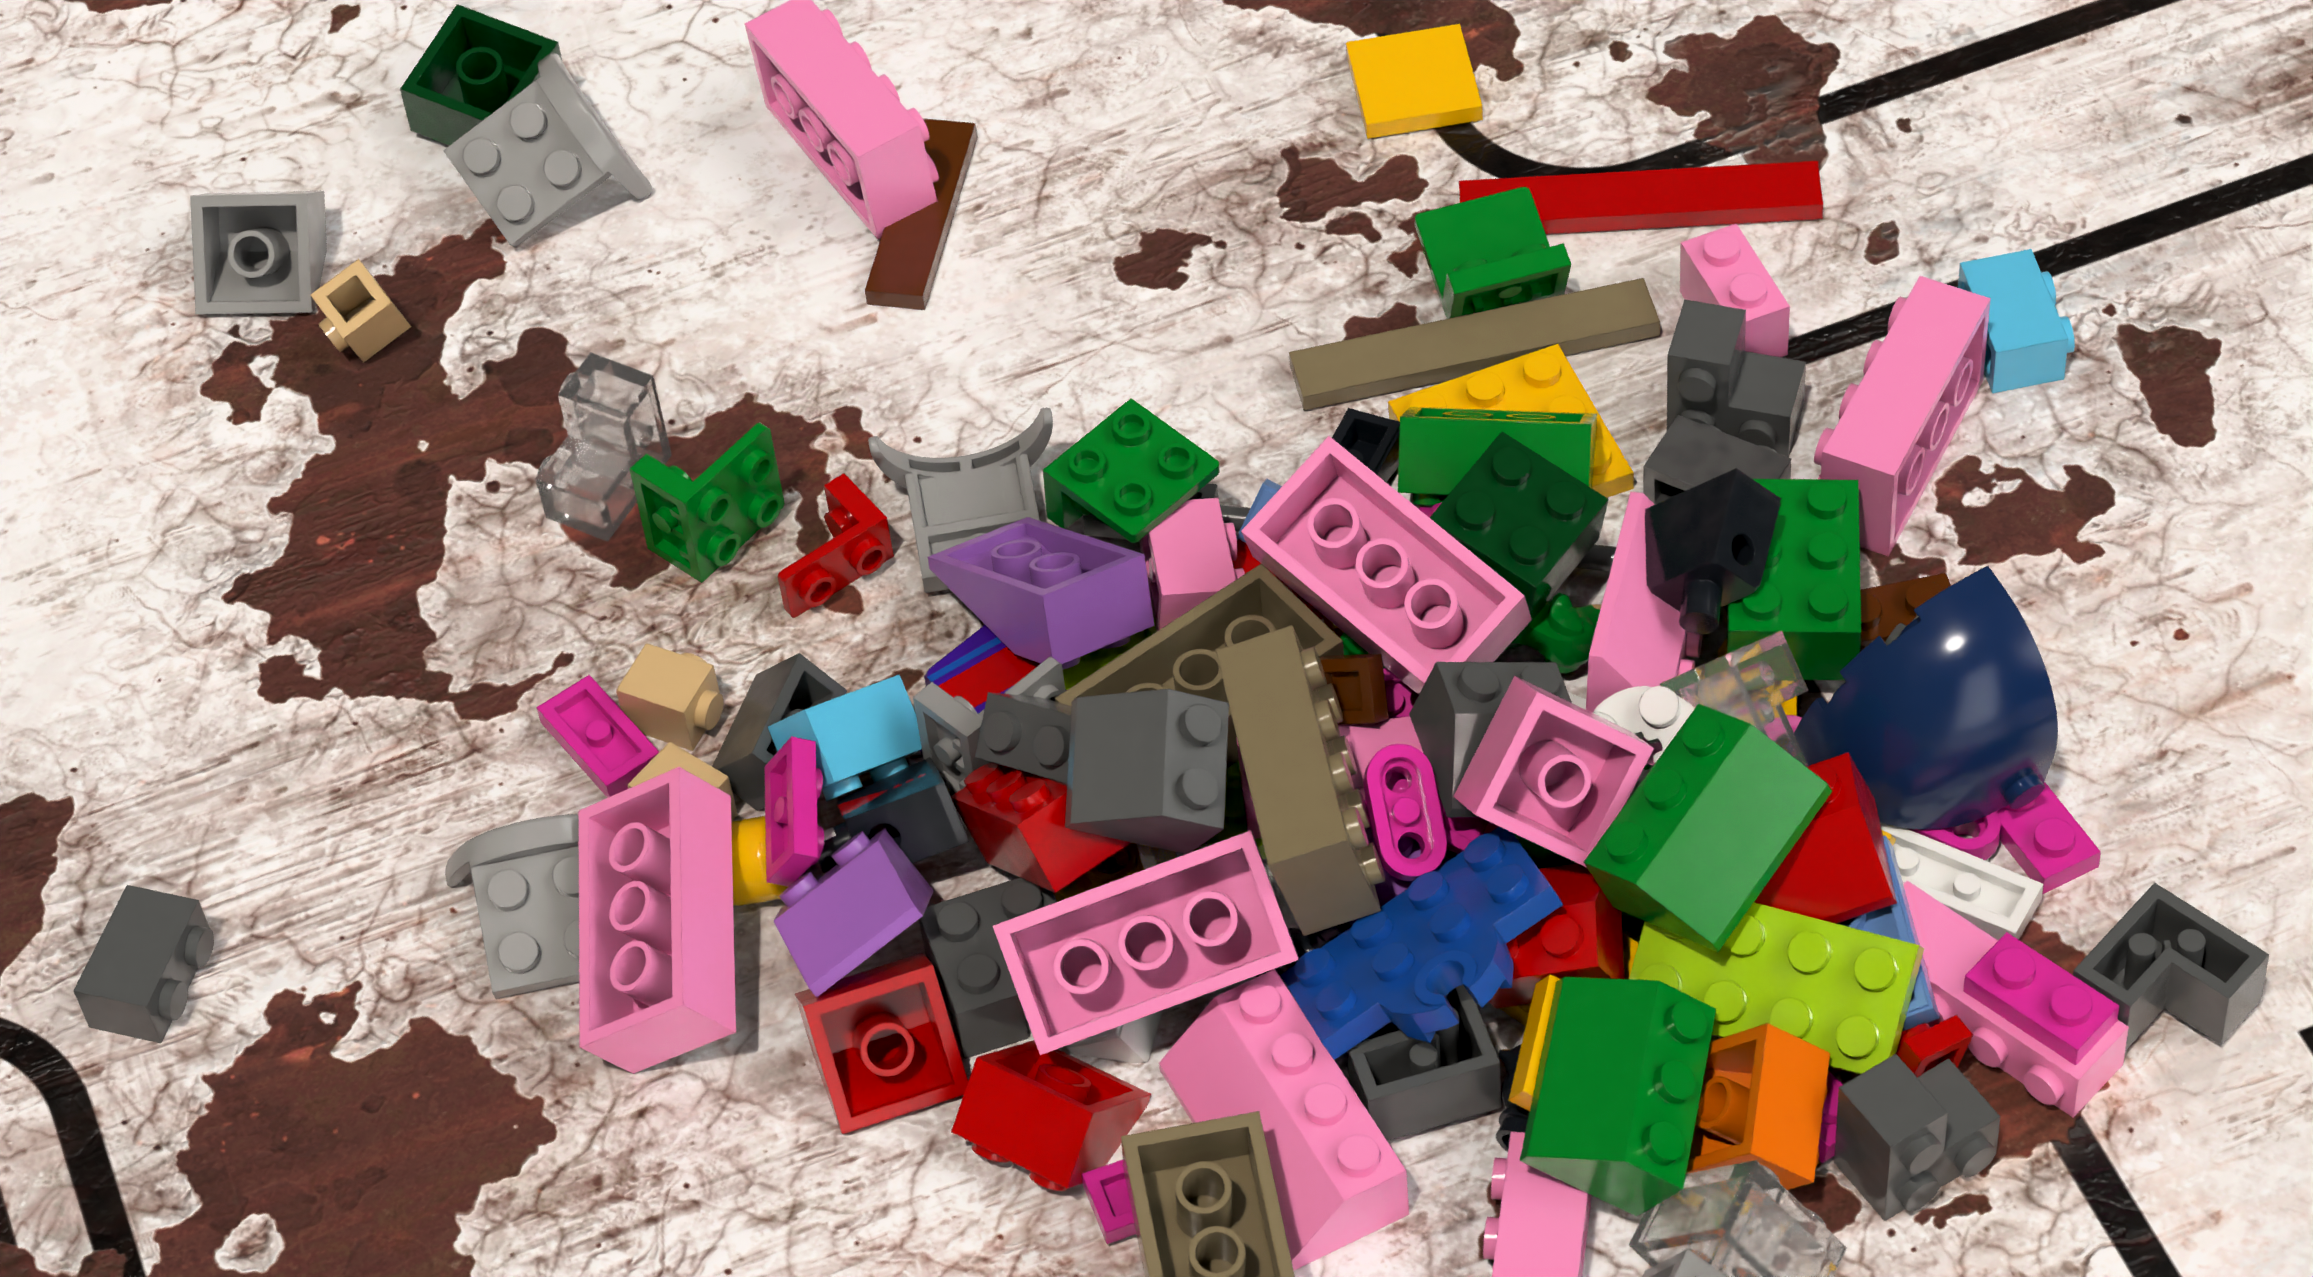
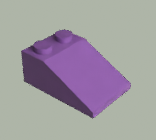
[928,517,1155,669]

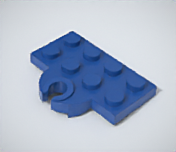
[1280,826,1563,1060]

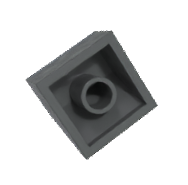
[1409,662,1572,818]
[1065,689,1229,854]

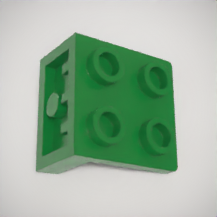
[1414,187,1572,319]
[1043,398,1220,543]
[629,422,784,583]

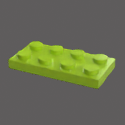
[1629,903,1924,1075]

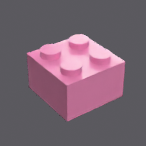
[1453,676,1654,867]

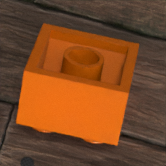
[1684,1023,1830,1196]

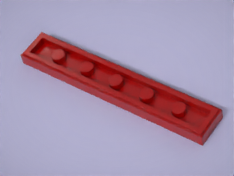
[1459,161,1823,234]

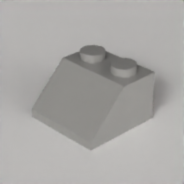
[190,191,327,314]

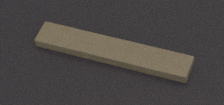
[1289,278,1660,411]

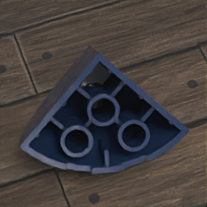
[1788,566,2058,830]

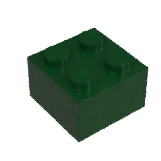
[400,4,562,146]
[1430,431,1609,627]

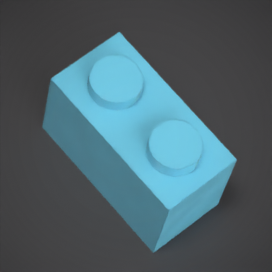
[1958,249,2075,394]
[768,674,922,801]

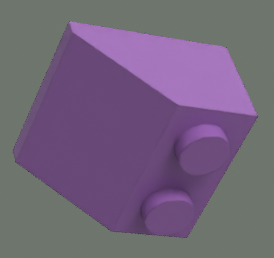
[774,828,934,998]

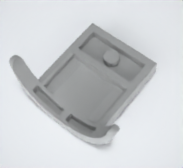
[443,53,652,247]
[868,407,1053,593]
[445,814,579,999]

